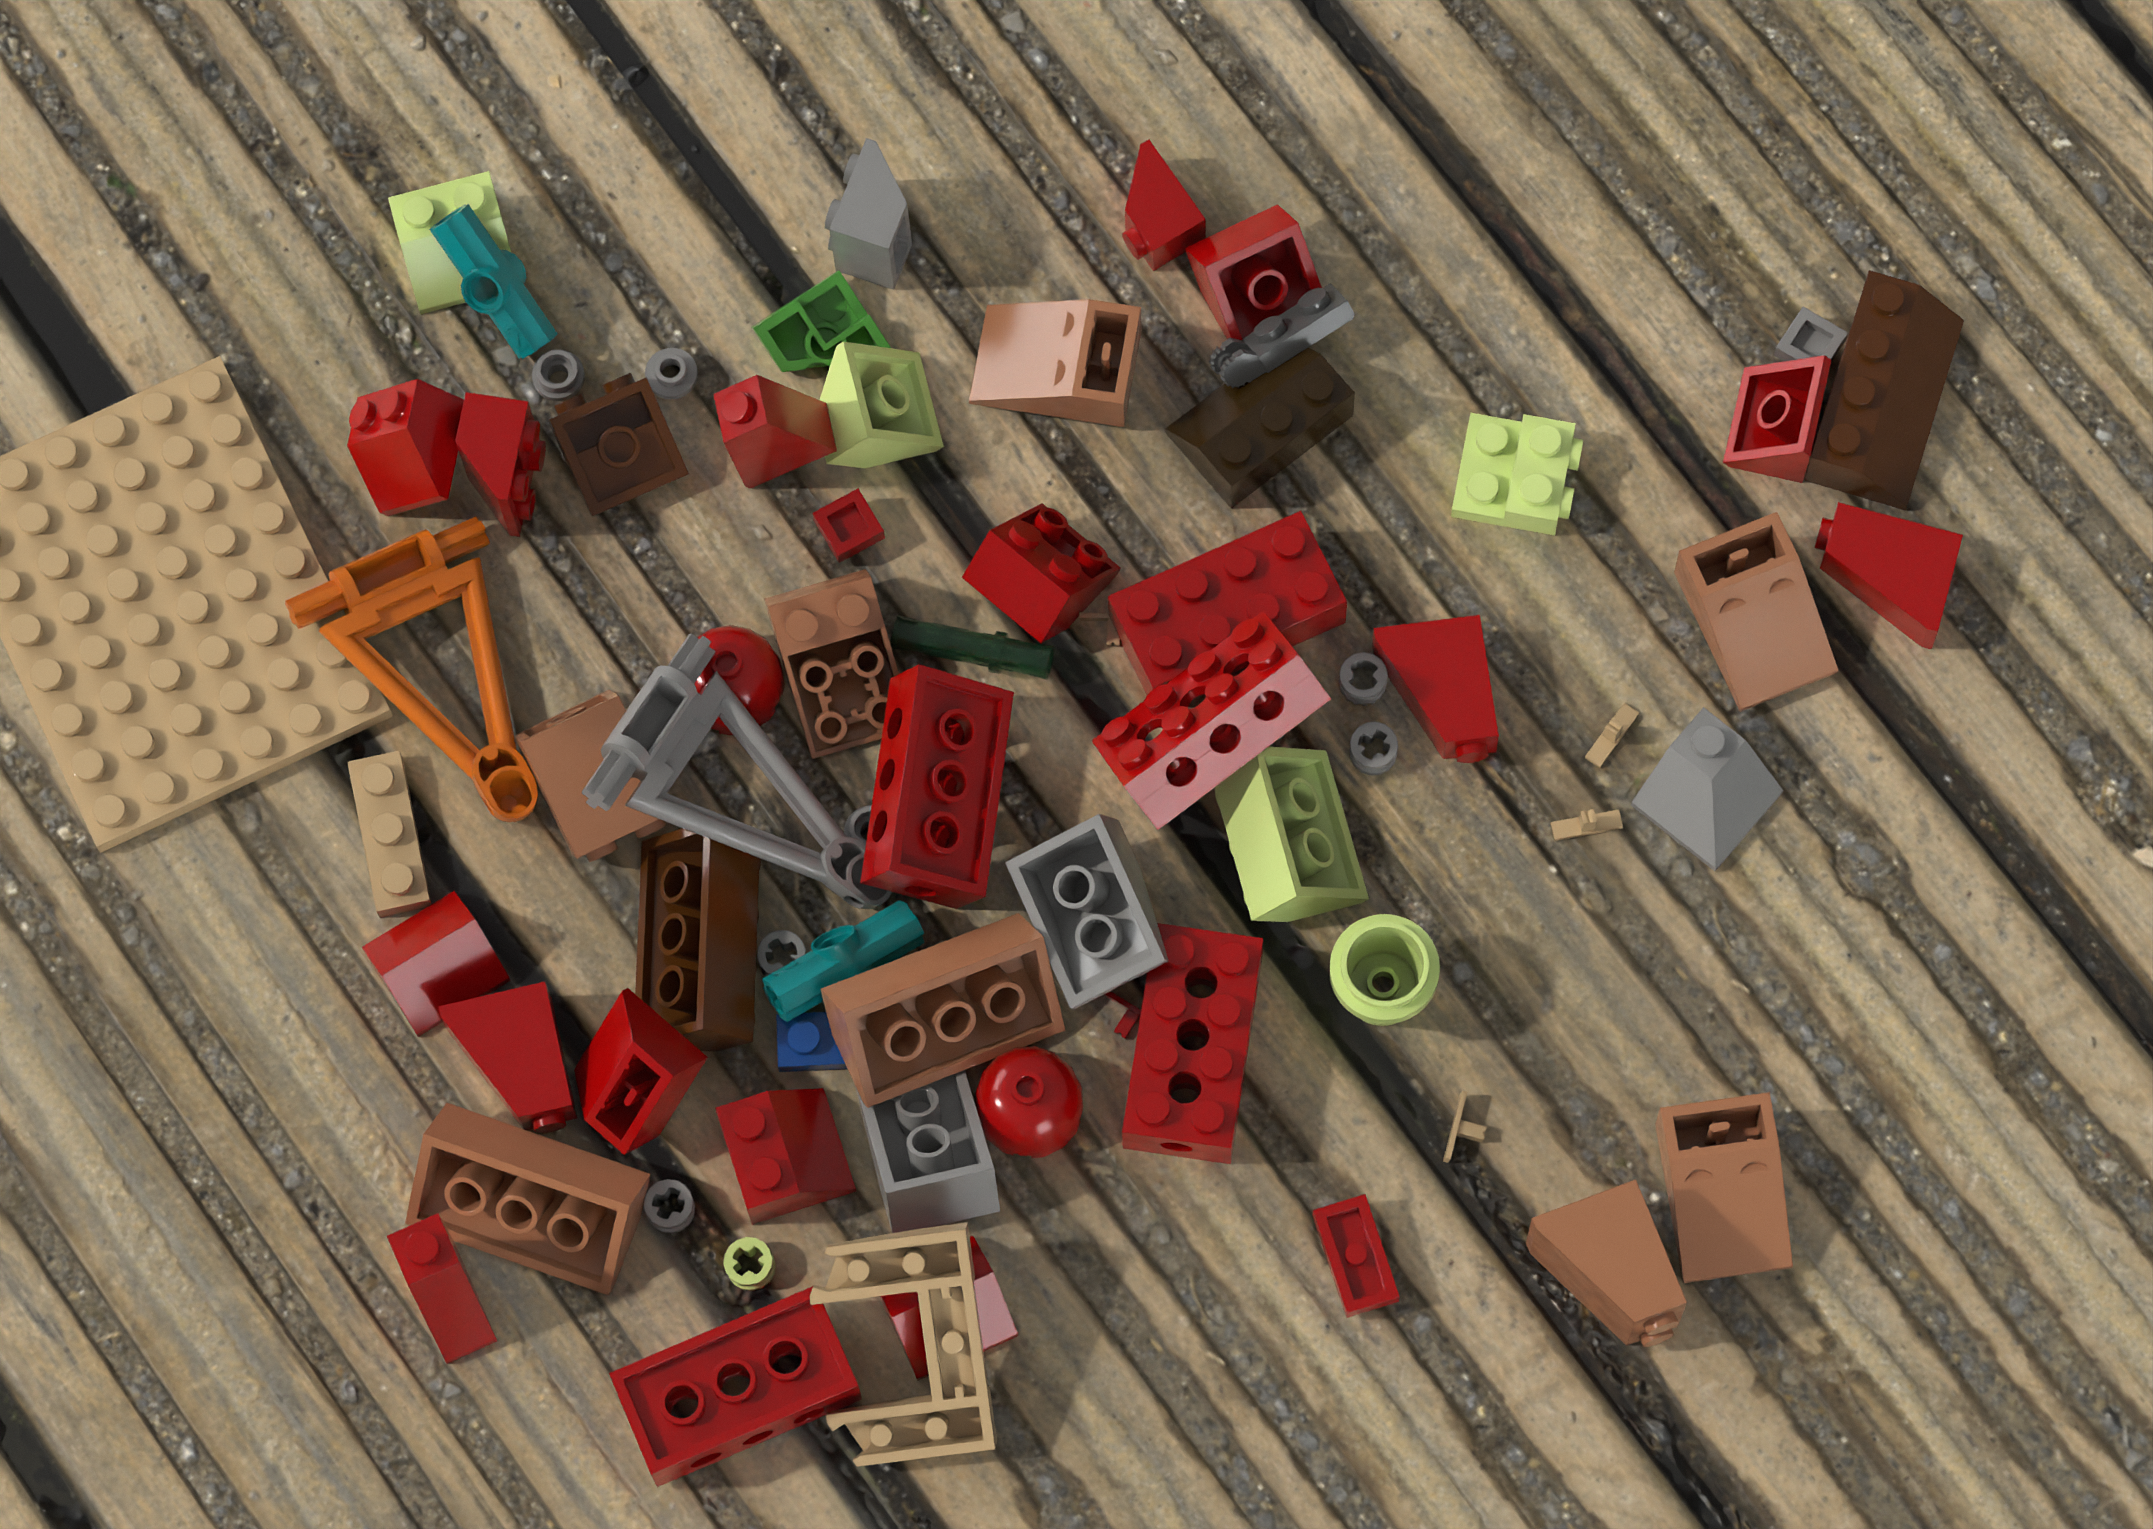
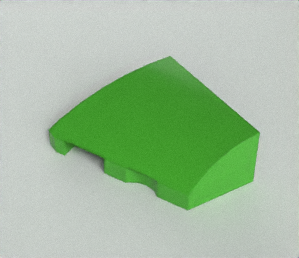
[751,270,891,372]

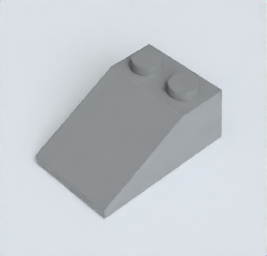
[1005,814,1169,1010]
[855,1070,1000,1233]

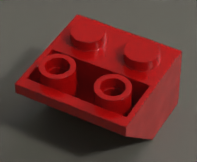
[455,392,546,537]
[962,503,1121,643]
[574,988,708,1155]

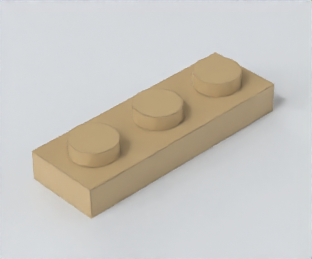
[347,750,432,918]

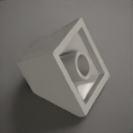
[1631,707,1783,871]

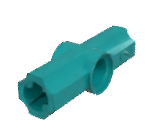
[429,204,558,359]
[762,900,925,1022]

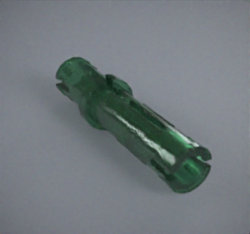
[891,615,1054,680]

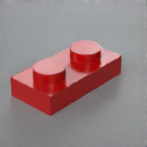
[1312,1194,1400,1318]

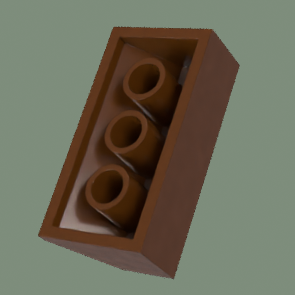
[1804,270,1964,511]
[635,828,761,1052]

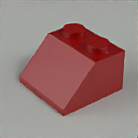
[1185,204,1322,340]
[347,379,464,516]
[715,1088,857,1225]

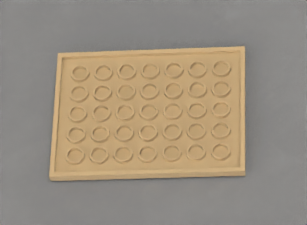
[0,356,393,853]

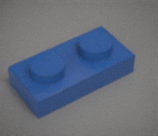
[776,1012,847,1072]

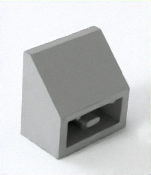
[825,138,912,290]

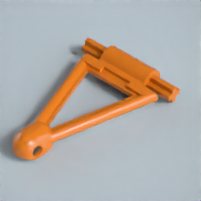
[285,516,538,822]

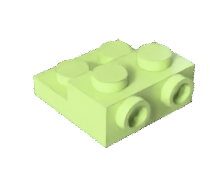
[1451,413,1583,536]

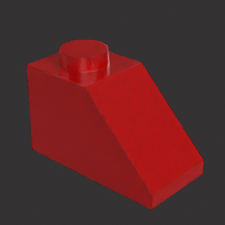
[1122,139,1206,271]

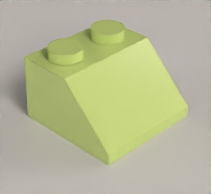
[388,171,512,315]

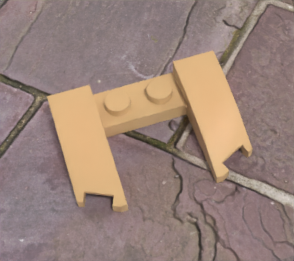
[810,1222,997,1467]

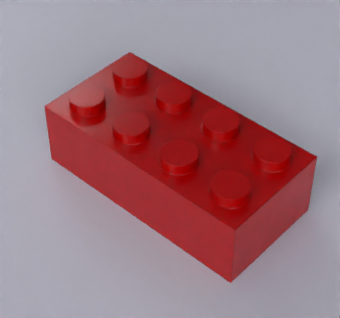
[1107,511,1347,695]

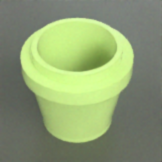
[1329,914,1440,1026]

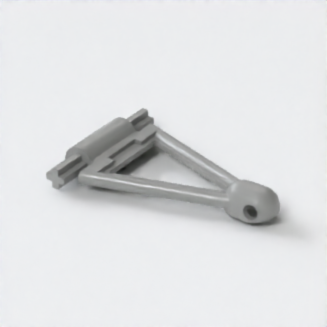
[582,633,892,910]

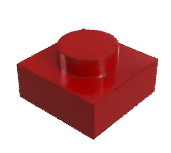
[812,488,885,563]

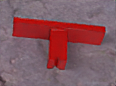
[1104,991,1141,1039]

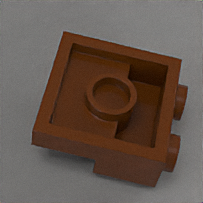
[548,373,689,517]

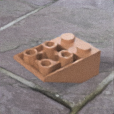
[969,299,1142,427]
[1674,512,1838,712]
[764,569,899,759]
[1655,1092,1793,1283]

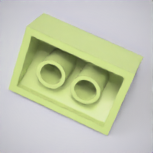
[1214,746,1369,922]

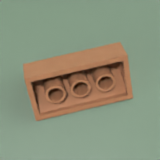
[821,913,1066,1108]
[405,1103,651,1296]

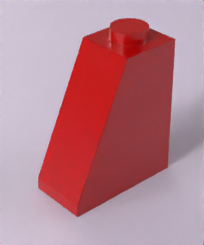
[713,375,837,489]
[1814,502,1963,649]
[1372,615,1499,763]
[438,981,578,1134]
[387,1213,497,1364]

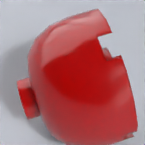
[694,625,785,736]
[975,1046,1083,1158]

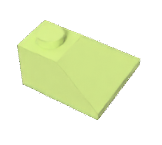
[820,341,944,468]

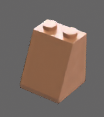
[514,689,667,862]
[1526,1179,1687,1347]

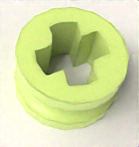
[723,1237,776,1291]

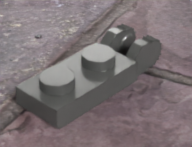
[1209,283,1355,388]

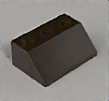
[1165,348,1355,509]

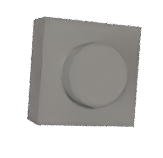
[1774,307,1848,363]

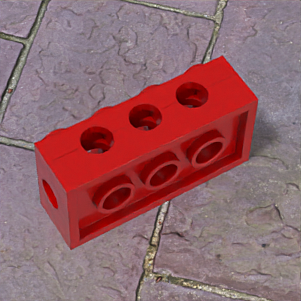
[1091,611,1331,830]
[860,664,1014,909]
[1122,923,1263,1164]
[609,1286,862,1487]

